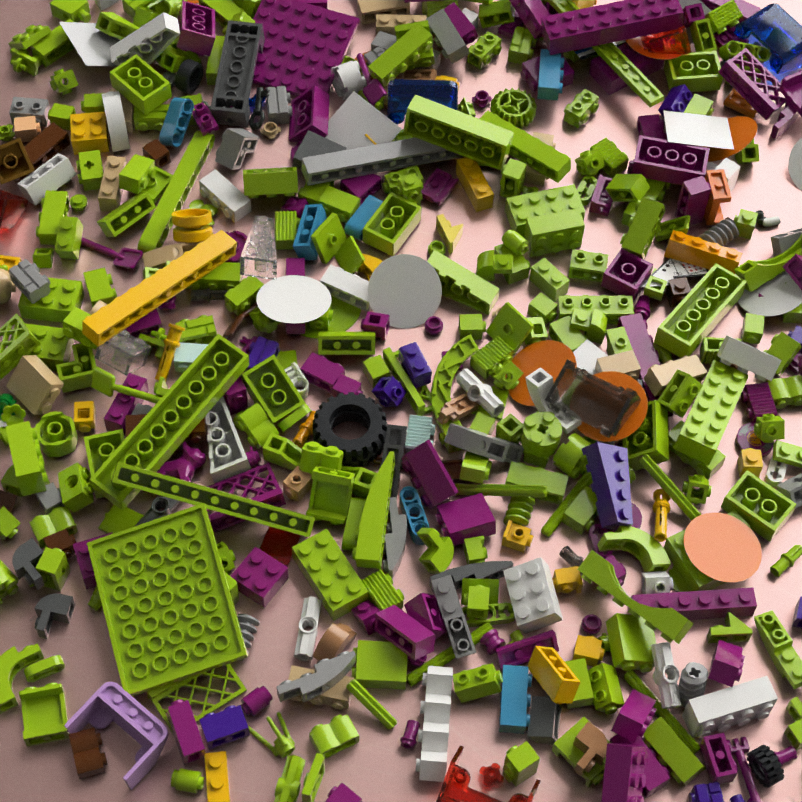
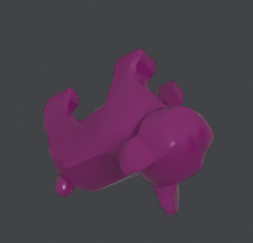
[155,442,206,497]

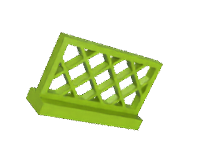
[0,313,41,380]
[147,663,247,736]

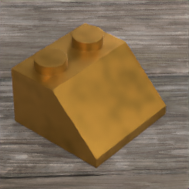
[0,138,35,185]

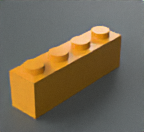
[664,230,743,274]

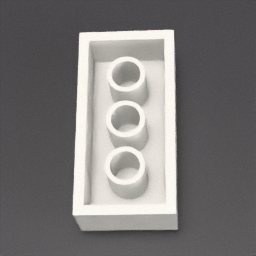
[682,676,778,738]

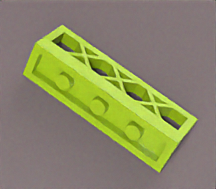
[383,347,433,416]

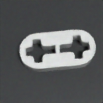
[765,455,788,487]

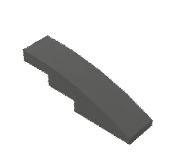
[380,424,407,500]
[429,561,513,592]

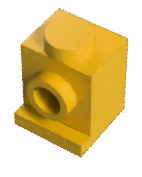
[74,401,96,433]
[501,520,534,553]
[552,566,583,593]

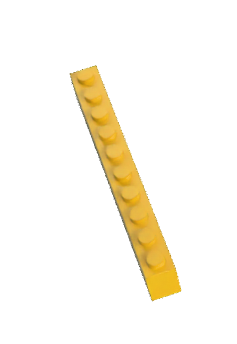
[82,230,237,347]

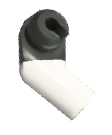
[756,210,781,227]

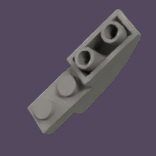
[444,423,524,463]
[383,497,407,578]
[431,575,476,659]
[276,651,356,702]

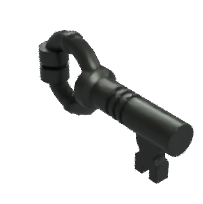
[249,87,270,130]

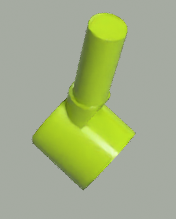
[507,630,523,645]

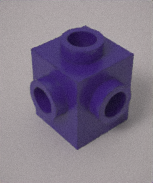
[371,376,406,407]

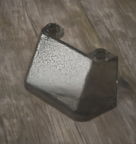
[545,359,641,438]

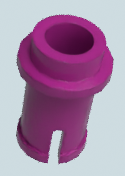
[400,720,420,749]
[774,746,798,767]

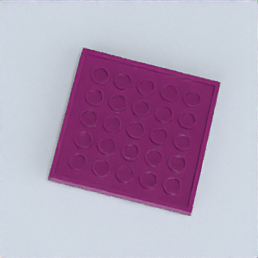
[252,0,360,96]

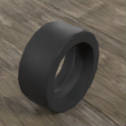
[175,59,203,94]

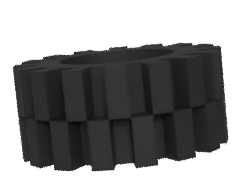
[747,745,784,788]

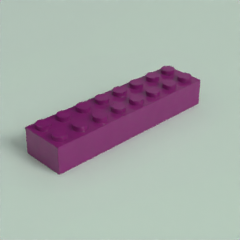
[541,0,684,55]

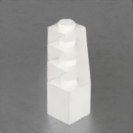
[415,666,453,782]

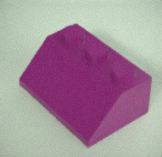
[289,85,330,142]
[401,440,458,510]

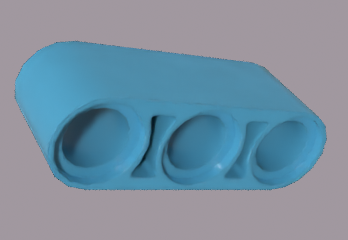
[159,98,194,147]
[344,195,383,241]
[399,486,430,545]

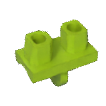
[10,48,41,76]
[138,328,167,360]

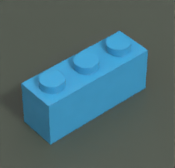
[537,49,564,100]
[293,204,328,260]
[499,665,532,734]

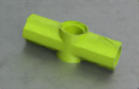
[274,755,306,802]

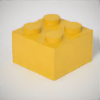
[70,112,109,155]

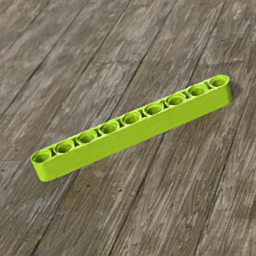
[137,130,215,253]

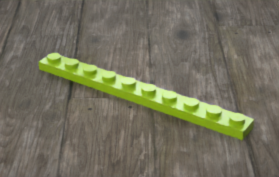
[546,0,664,107]

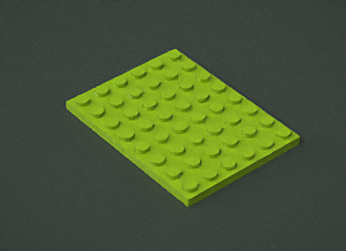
[87,503,248,696]

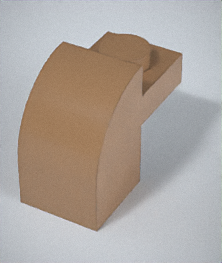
[312,623,357,661]
[573,721,607,776]

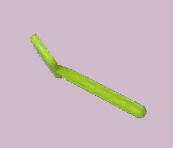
[91,367,162,403]

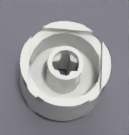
[331,61,367,100]

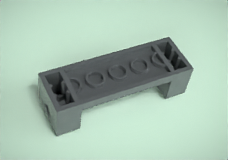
[210,20,265,127]

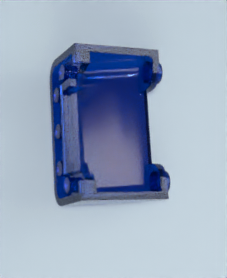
[733,3,802,74]

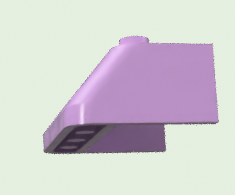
[64,682,169,790]

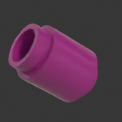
[241,686,273,717]

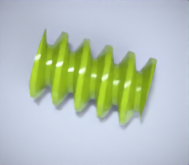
[503,496,537,526]

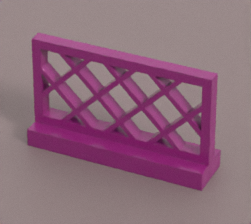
[718,48,787,120]
[207,462,286,533]

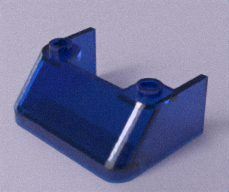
[387,79,458,124]

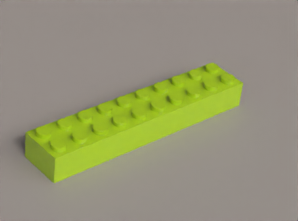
[89,333,249,511]

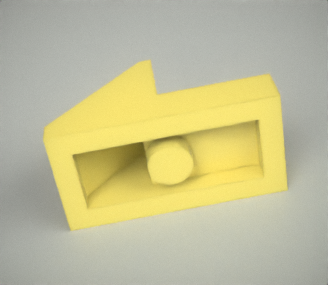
[436,214,463,254]

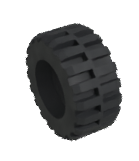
[313,392,387,467]

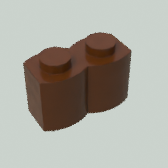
[69,727,108,779]

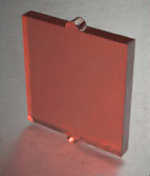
[259,526,300,567]

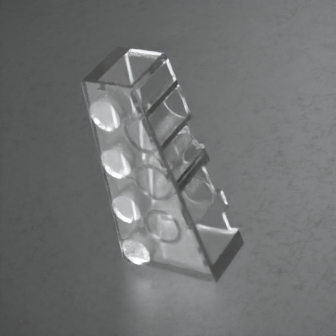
[240,216,277,280]

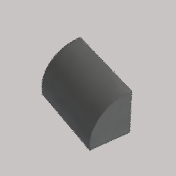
[527,696,562,745]

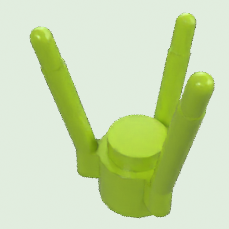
[248,712,295,758]

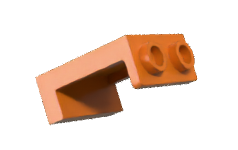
[704,169,732,226]

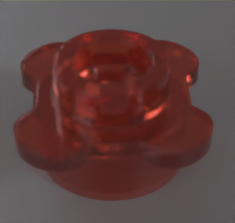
[479,763,504,787]

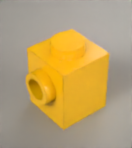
[737,448,763,478]
[572,635,605,667]

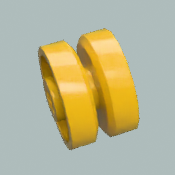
[172,208,213,243]

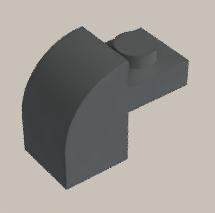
[12,538,44,590]
[34,594,75,639]

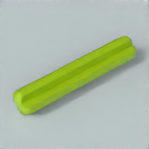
[346,679,397,730]

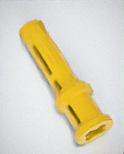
[154,323,185,381]
[652,489,671,542]

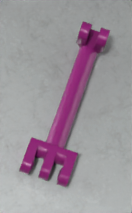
[728,737,762,802]

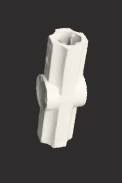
[456,369,505,417]
[294,596,322,661]
[651,642,681,709]

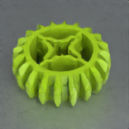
[490,87,537,129]

